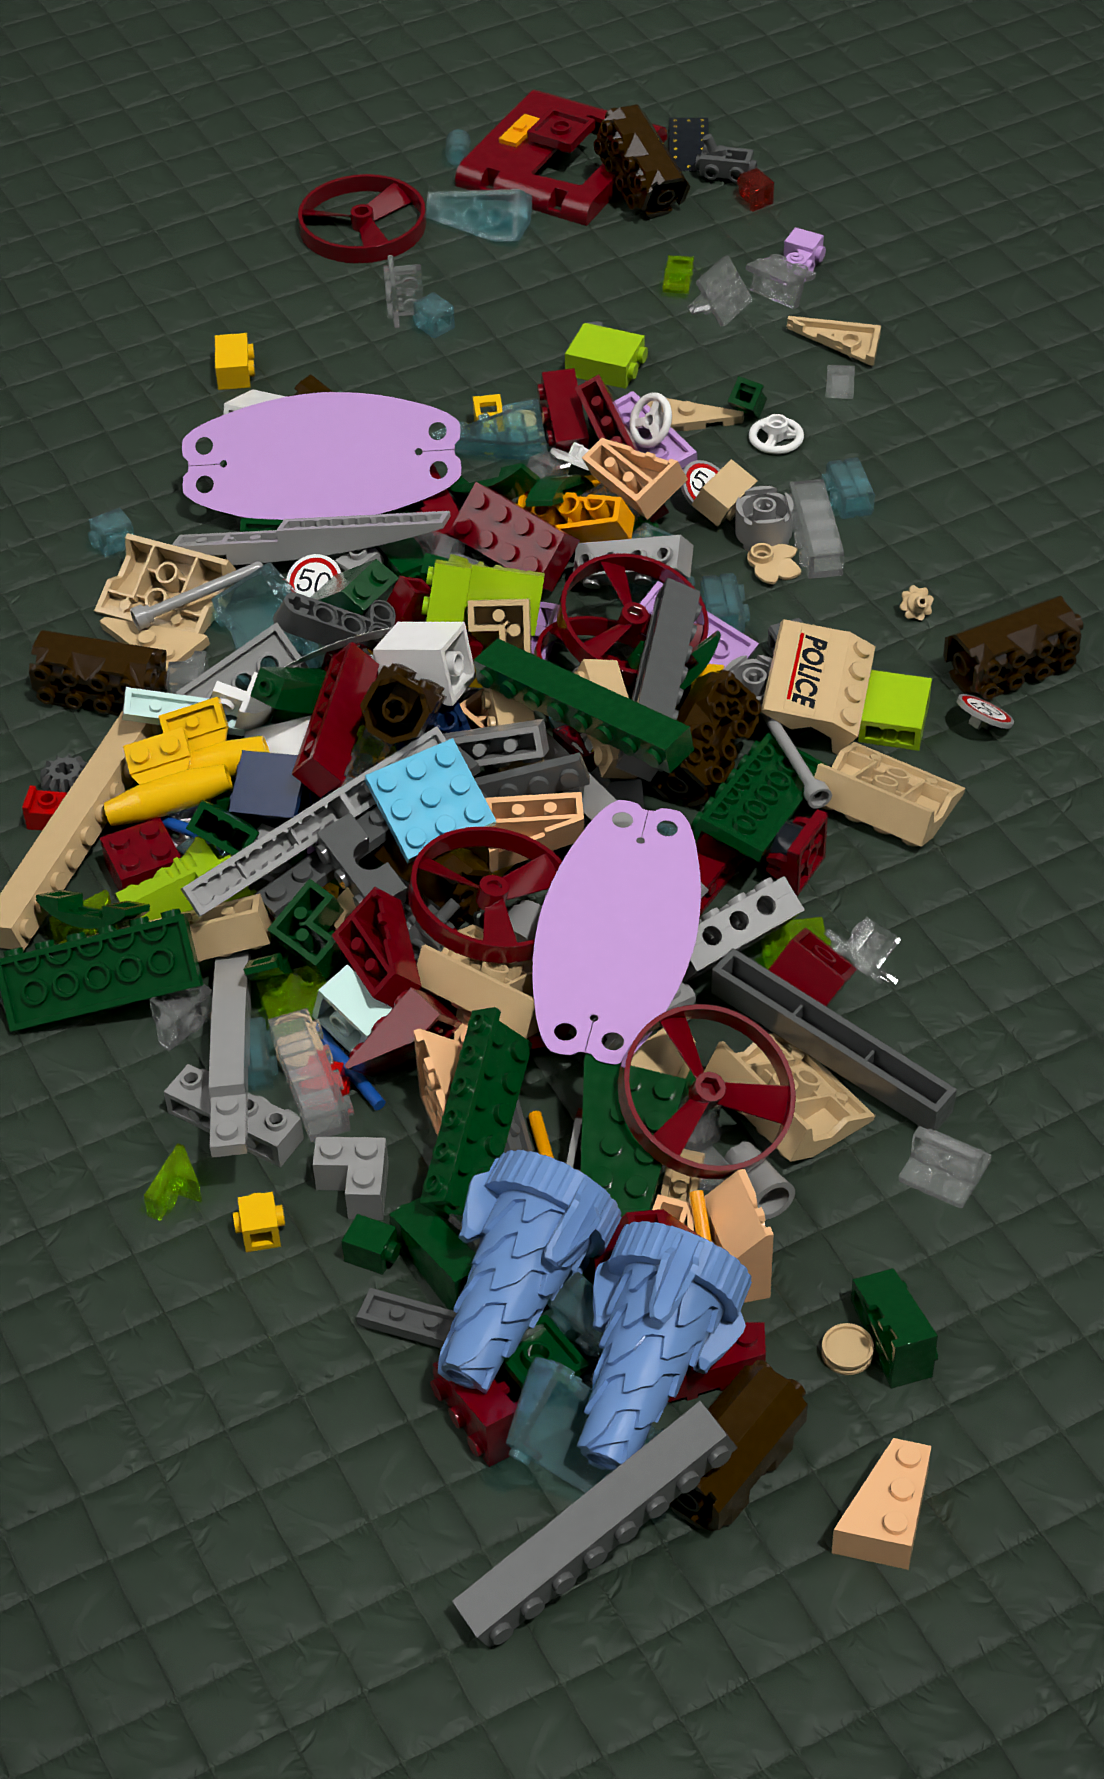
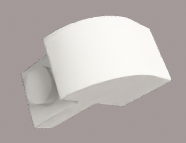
[211,672,275,729]

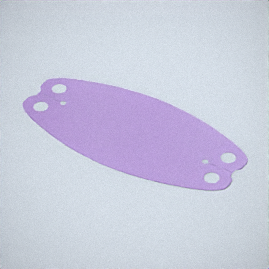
[182,392,461,520]
[532,800,701,1065]

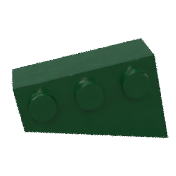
[851,1268,938,1389]

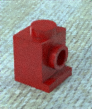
[22,785,67,831]

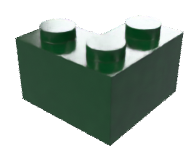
[267,878,345,979]

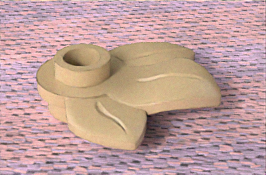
[747,543,801,584]

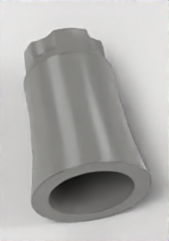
[724,1142,795,1220]

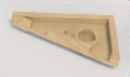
[787,316,881,366]
[647,398,744,431]
[99,617,210,675]

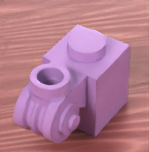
[784,227,826,279]

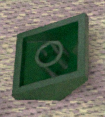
[502,1314,590,1397]

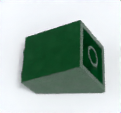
[310,559,398,616]

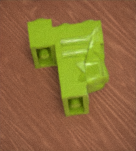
[421,554,545,636]
[115,836,257,921]

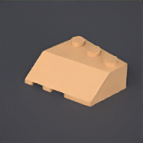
[413,1029,460,1136]
[704,1169,774,1303]

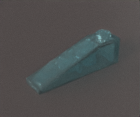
[426,189,532,242]
[431,399,549,460]

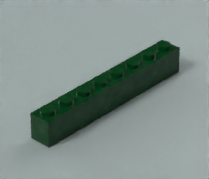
[473,638,694,774]

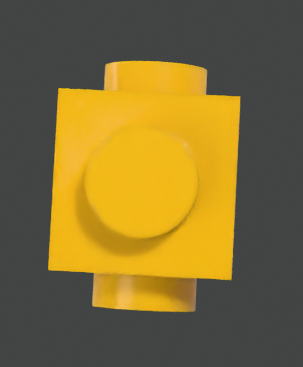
[233,1192,285,1252]

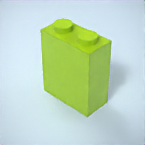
[565,323,648,389]
[858,670,932,751]

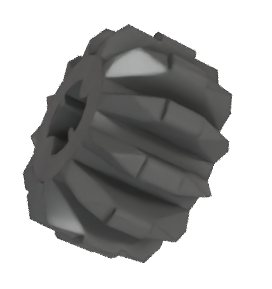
[40,753,88,793]

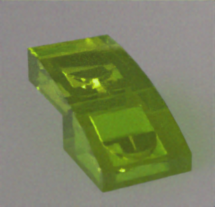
[663,255,694,294]

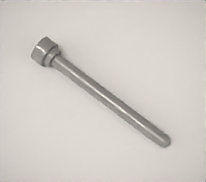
[130,562,264,631]
[760,704,832,808]

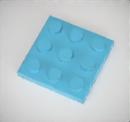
[364,738,496,864]

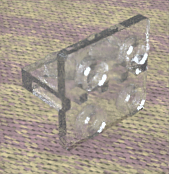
[746,254,816,309]
[383,255,425,328]
[688,255,753,327]
[824,916,901,985]
[899,1126,992,1208]

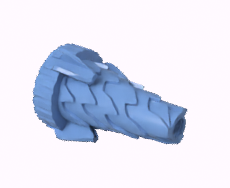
[437,1150,622,1394]
[577,1221,752,1471]

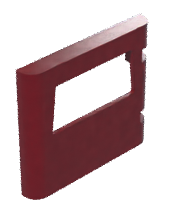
[455,89,667,226]

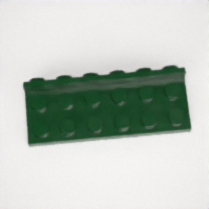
[691,733,828,862]
[0,908,203,1032]
[419,1007,533,1229]

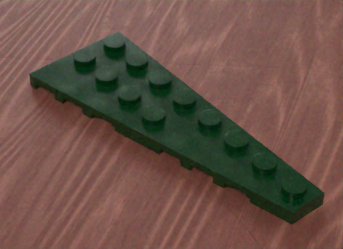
[576,1054,687,1345]

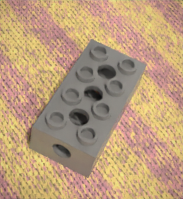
[174,622,309,699]
[682,876,805,983]

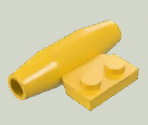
[158,697,270,779]
[104,727,233,826]

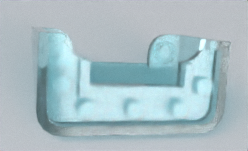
[211,562,324,686]
[505,1357,664,1493]

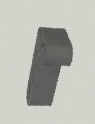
[273,592,396,650]

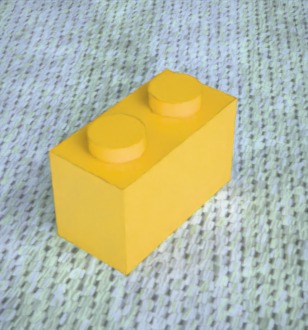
[215,333,255,390]

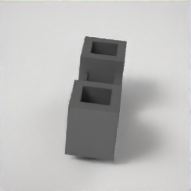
[315,813,407,907]

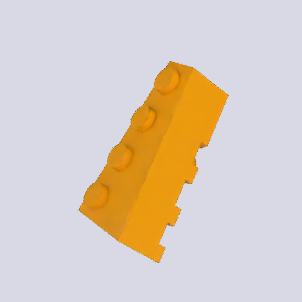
[518,490,635,543]

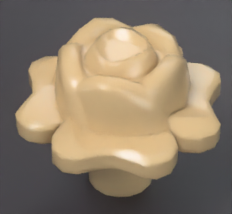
[900,585,934,621]

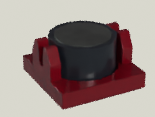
[766,809,828,897]

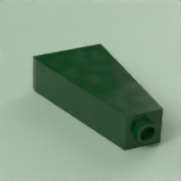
[371,506,424,579]
[250,667,327,714]
[186,800,260,855]
[389,1198,475,1310]

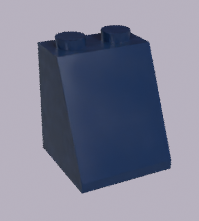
[229,750,334,826]

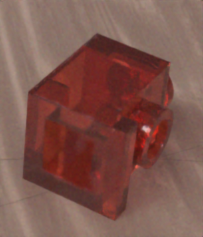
[737,168,774,212]

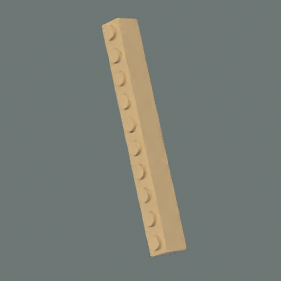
[0,711,163,951]

